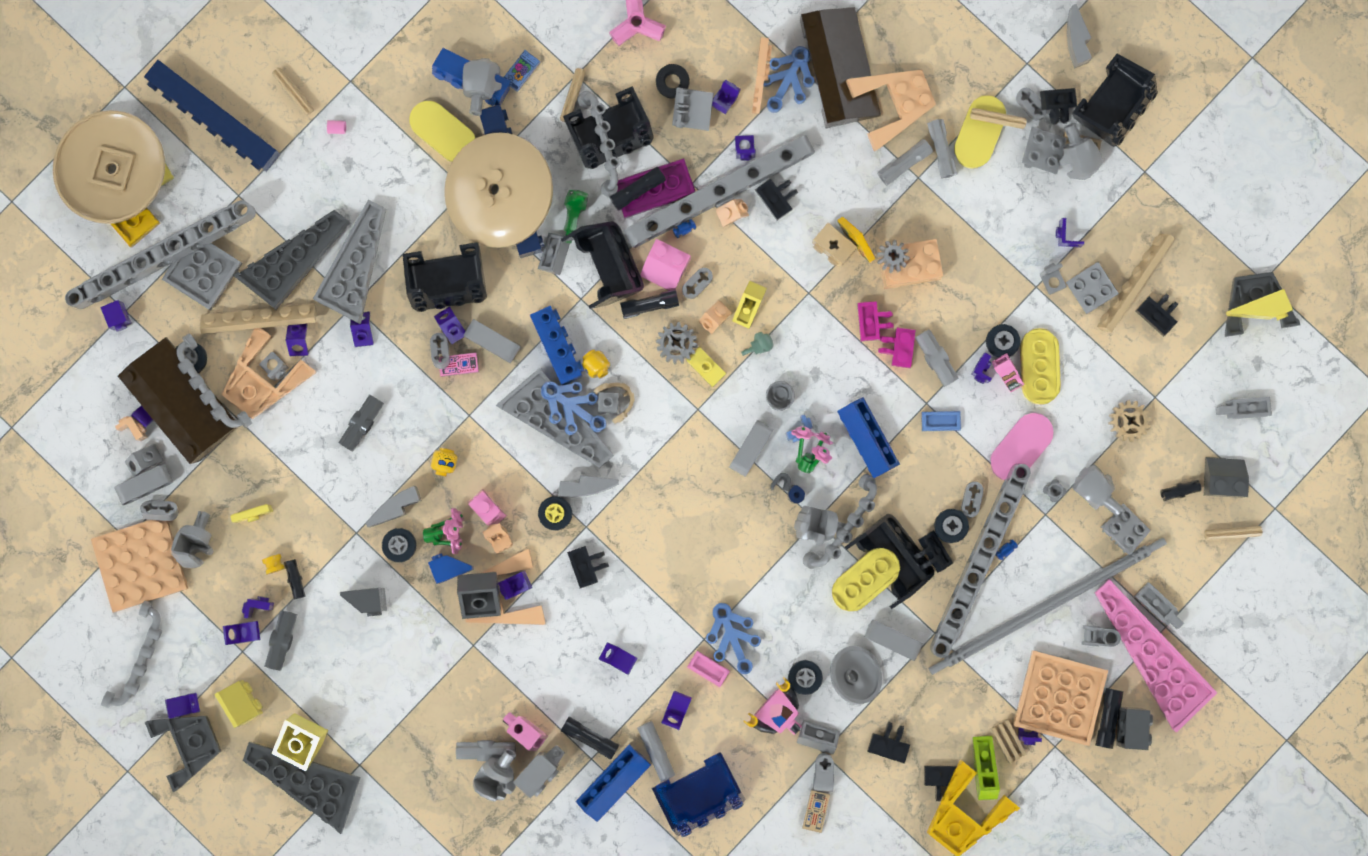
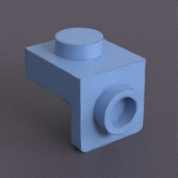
[786,414,813,443]

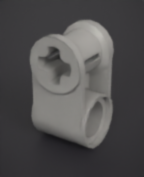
[1082,625,1121,647]
[813,753,834,792]

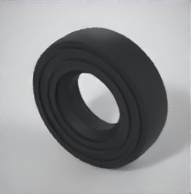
[656,64,690,99]

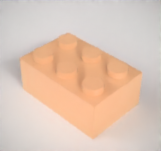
[878,239,943,289]

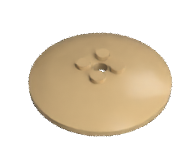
[53,110,165,224]
[445,133,553,248]

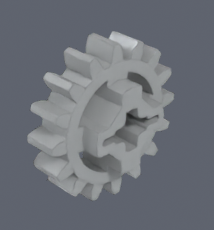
[656,322,698,365]

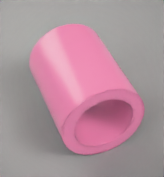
[327,120,346,134]

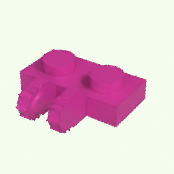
[857,301,894,342]
[878,328,916,368]

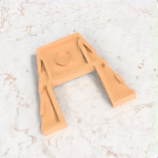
[752,37,772,114]
[846,70,936,151]
[221,328,316,419]
[465,549,546,625]

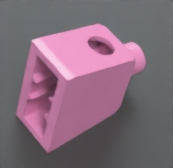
[468,489,507,526]
[503,712,548,751]

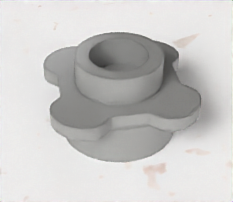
[1043,479,1066,502]

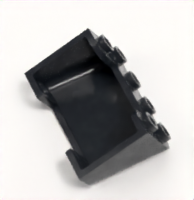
[1072,53,1158,147]
[563,86,654,169]
[403,242,487,312]

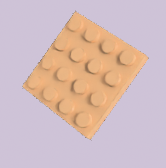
[91,520,188,613]
[1013,650,1108,746]

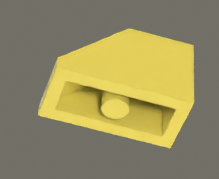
[732,281,767,329]

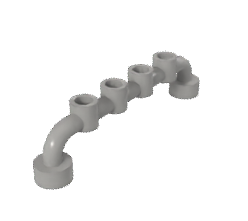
[577,91,620,197]
[177,334,252,428]
[803,474,877,569]
[101,601,162,708]

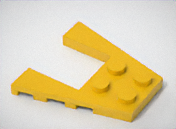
[927,760,1020,856]

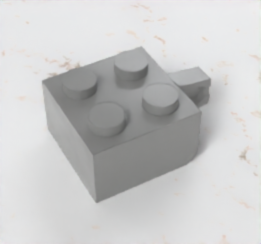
[513,745,565,799]

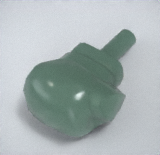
[741,332,774,356]

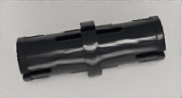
[1160,479,1201,502]
[284,559,306,600]

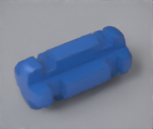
[673,219,696,238]
[995,540,1018,560]

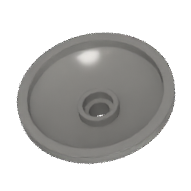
[830,646,882,704]

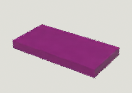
[617,158,696,219]

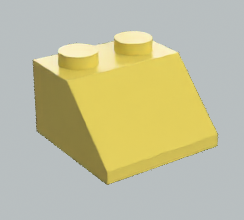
[214,680,263,728]
[272,713,328,771]

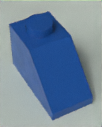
[428,553,474,584]

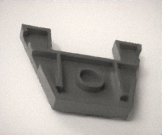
[1225,272,1300,337]
[145,715,222,792]

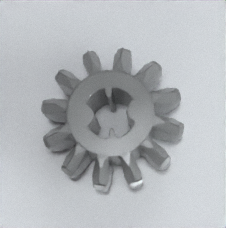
[876,240,910,273]

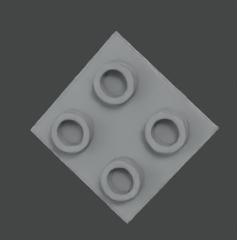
[672,87,714,131]
[1022,126,1067,174]
[1066,262,1119,314]
[1101,503,1151,555]

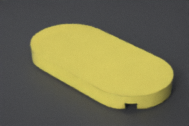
[954,96,1006,169]
[409,101,476,162]
[1020,328,1061,405]
[832,548,900,611]

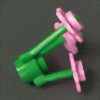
[791,426,833,473]
[423,508,464,554]

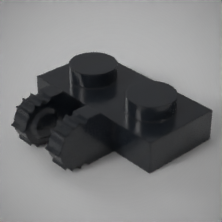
[1040,88,1077,125]
[755,178,798,221]
[1135,293,1178,337]
[914,530,953,573]
[567,546,609,589]
[867,722,910,764]
[924,766,957,801]

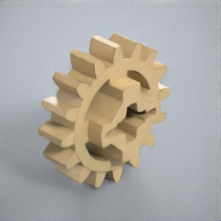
[1108,400,1152,442]

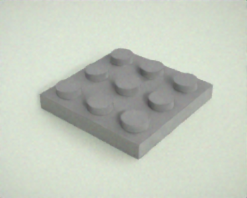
[162,243,242,311]

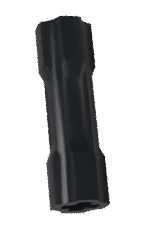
[609,167,666,211]
[620,289,679,319]
[1095,688,1123,749]
[561,717,619,760]

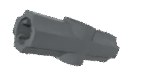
[338,394,384,452]
[264,610,297,671]

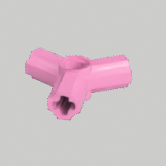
[609,0,666,46]

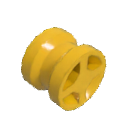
[262,554,285,575]

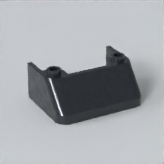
[561,221,644,309]
[845,514,934,609]

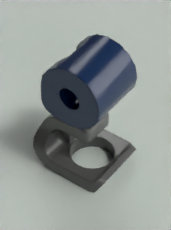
[770,473,805,504]

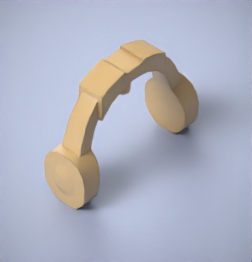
[594,383,635,424]

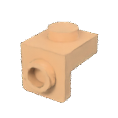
[715,199,749,226]
[699,300,732,334]
[115,416,148,441]
[483,523,513,554]

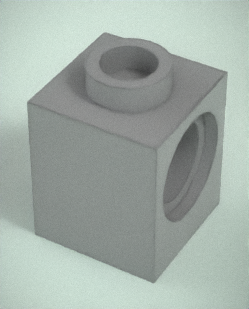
[598,392,619,414]

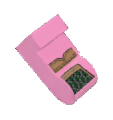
[992,353,1024,392]

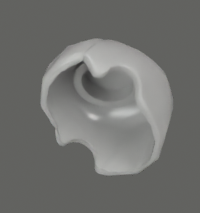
[766,381,795,411]

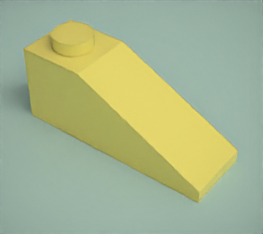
[1225,289,1293,321]

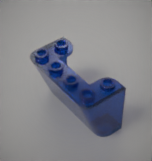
[652,752,746,837]

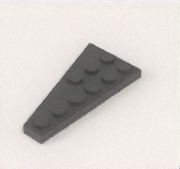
[233,210,350,310]
[243,741,361,834]

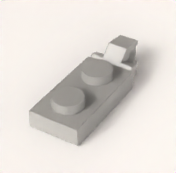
[1216,397,1272,419]
[1134,582,1184,629]

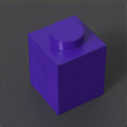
[100,300,132,332]

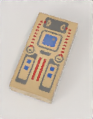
[802,790,830,833]

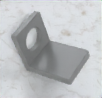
[1040,263,1067,295]
[259,352,289,381]
[125,444,163,477]

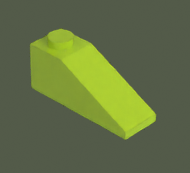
[972,736,1000,800]

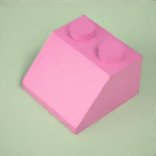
[640,239,691,291]

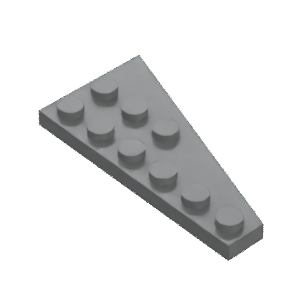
[313,200,386,324]
[496,368,614,468]

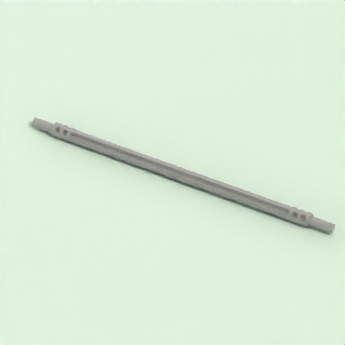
[928,538,1167,675]

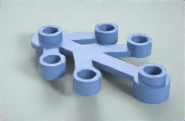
[763,46,814,113]
[541,381,606,435]
[706,603,761,674]

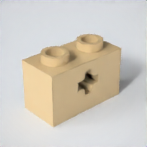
[812,223,857,267]

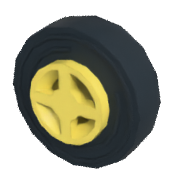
[538,496,572,531]

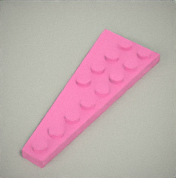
[1094,579,1217,732]

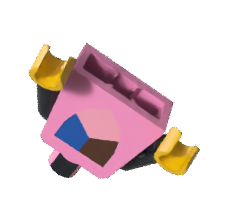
[743,677,802,735]

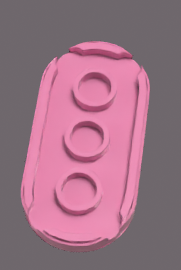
[990,413,1053,480]

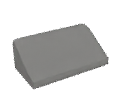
[538,233,570,275]
[797,720,840,754]

